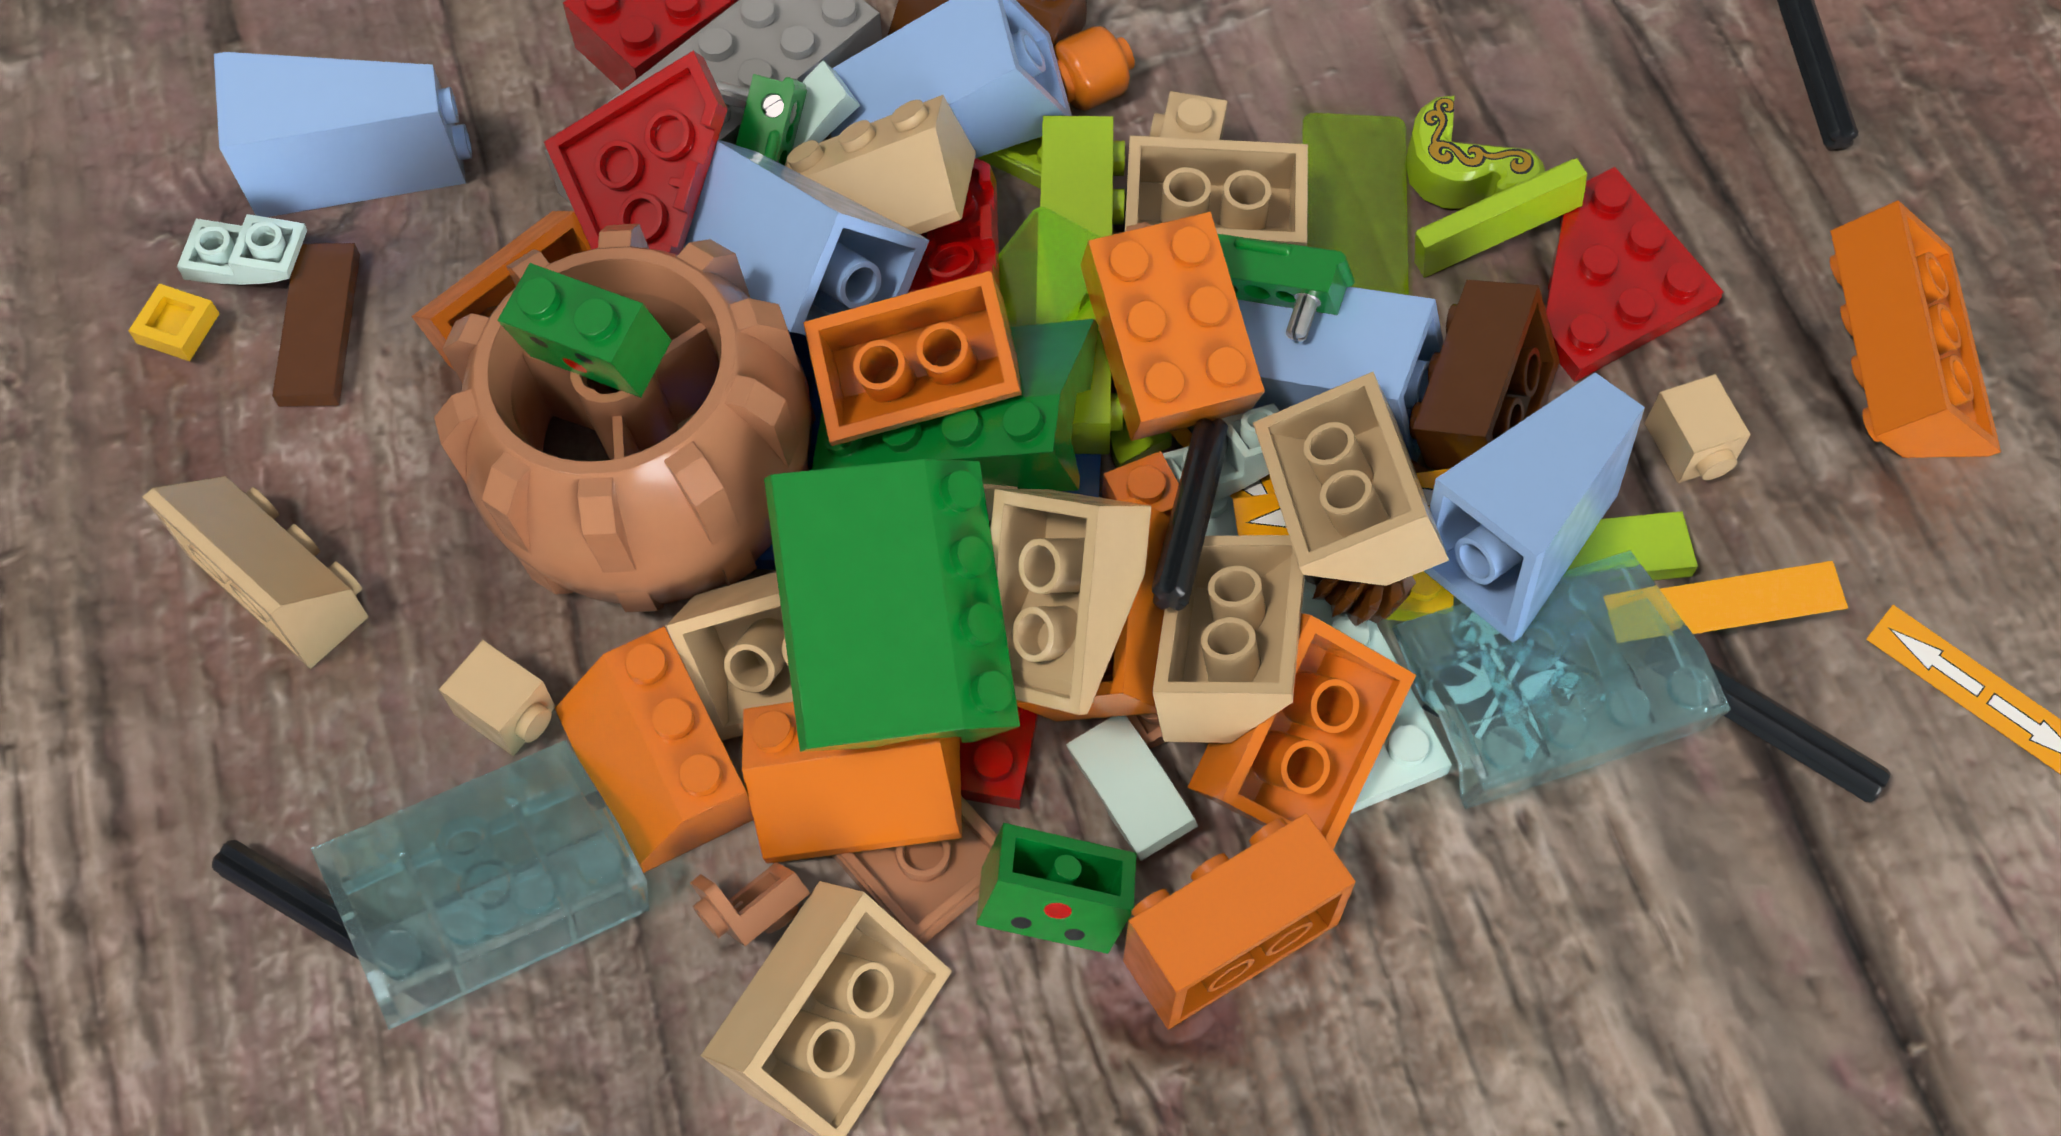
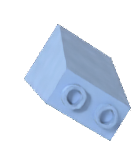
[831,0,1072,158]
[214,52,472,217]
[683,139,929,335]
[1237,287,1444,462]
[1424,372,1645,643]

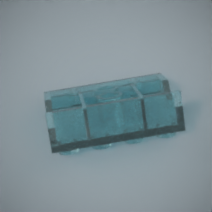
[1393,550,1731,809]
[311,740,649,1030]

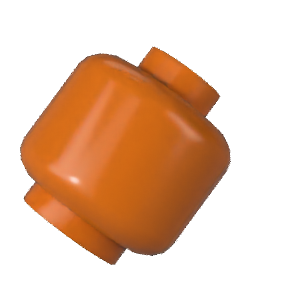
[1054,26,1135,111]

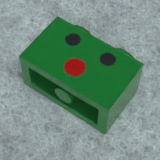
[497,263,672,398]
[976,822,1136,954]

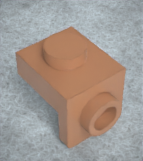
[690,862,810,946]

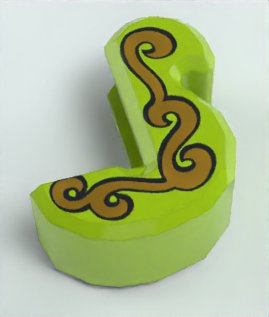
[1405,95,1545,208]

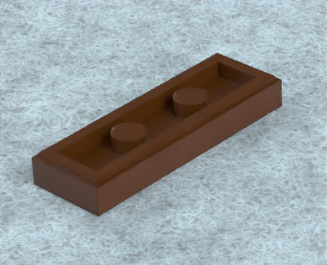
[272,243,360,407]

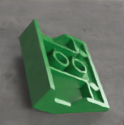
[811,319,1098,491]
[764,459,1020,752]

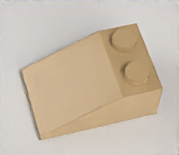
[991,489,1151,715]

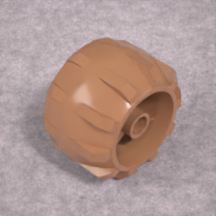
[434,224,816,612]

